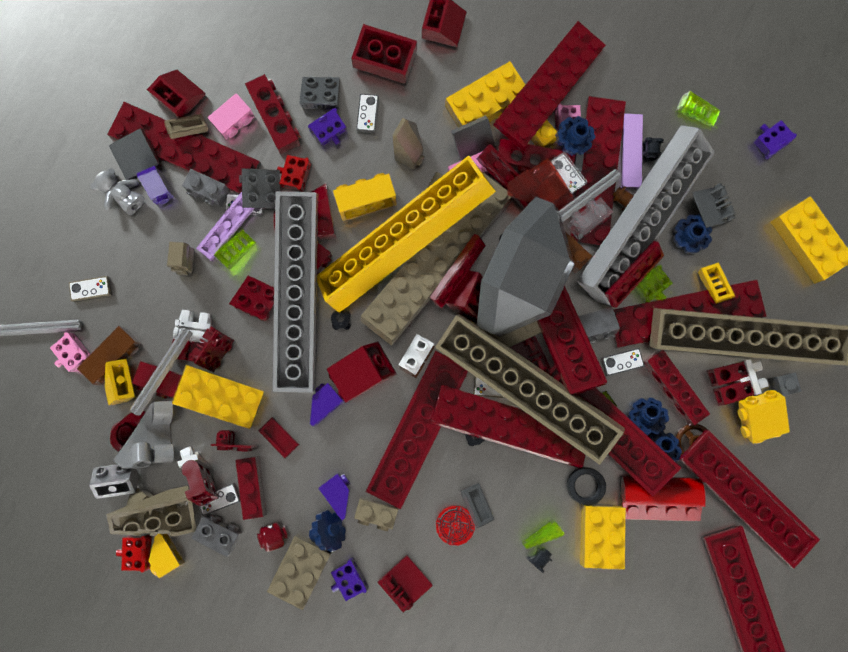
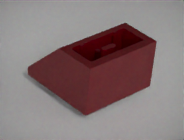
[422,0,467,47]
[146,70,206,118]

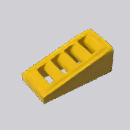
[698,262,735,304]

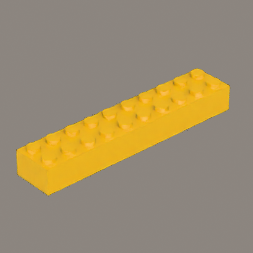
[317,156,496,313]

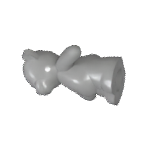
[90,168,145,215]

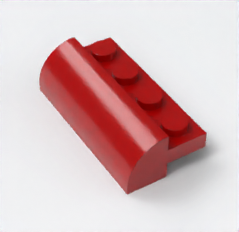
[620,476,706,521]

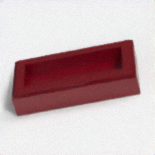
[258,417,300,459]

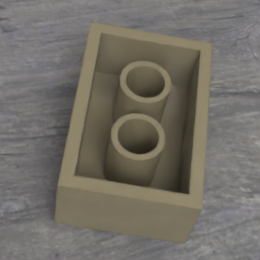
[267,533,332,610]

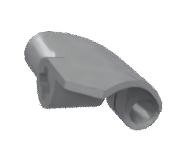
[113,400,174,469]

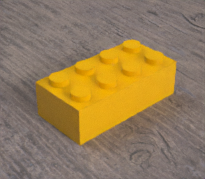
[445,61,525,128]
[771,196,848,284]
[172,365,264,429]

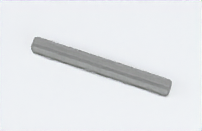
[559,169,621,222]
[0,320,82,336]
[130,328,193,415]

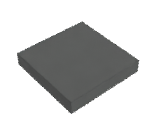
[451,115,496,161]
[109,128,161,180]

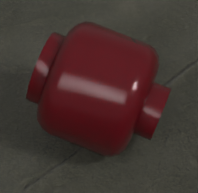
[257,522,288,552]

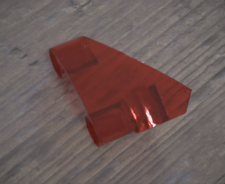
[507,158,574,211]

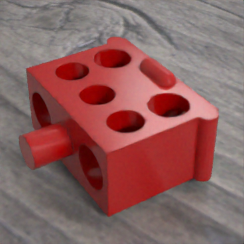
[277,155,312,192]
[116,534,151,573]

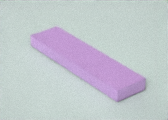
[621,114,643,189]
[196,192,255,261]

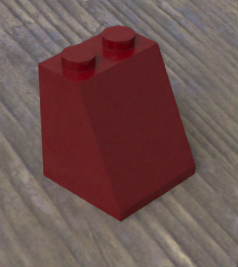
[327,341,397,403]

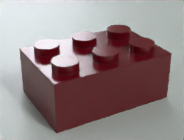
[351,24,417,84]

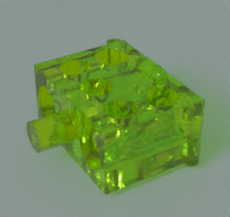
[634,265,673,303]

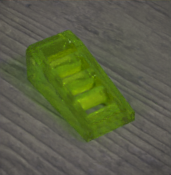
[676,91,720,127]
[213,229,256,270]
[522,520,565,549]

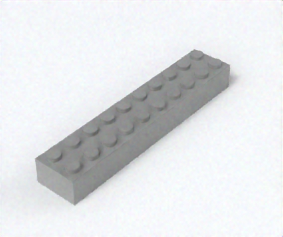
[577,126,715,307]
[273,191,318,393]

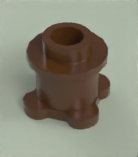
[612,186,635,211]

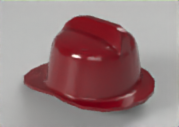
[110,411,146,452]

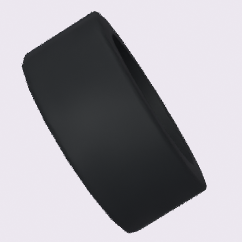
[567,467,606,506]

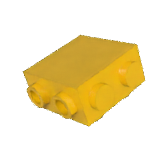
[738,390,790,444]

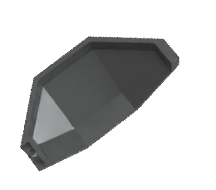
[477,197,574,337]

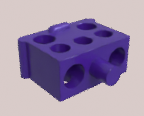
[308,108,347,147]
[754,120,797,159]
[331,557,369,601]

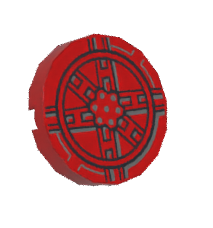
[436,505,475,546]

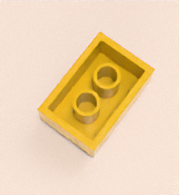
[333,173,397,221]
[580,504,626,569]

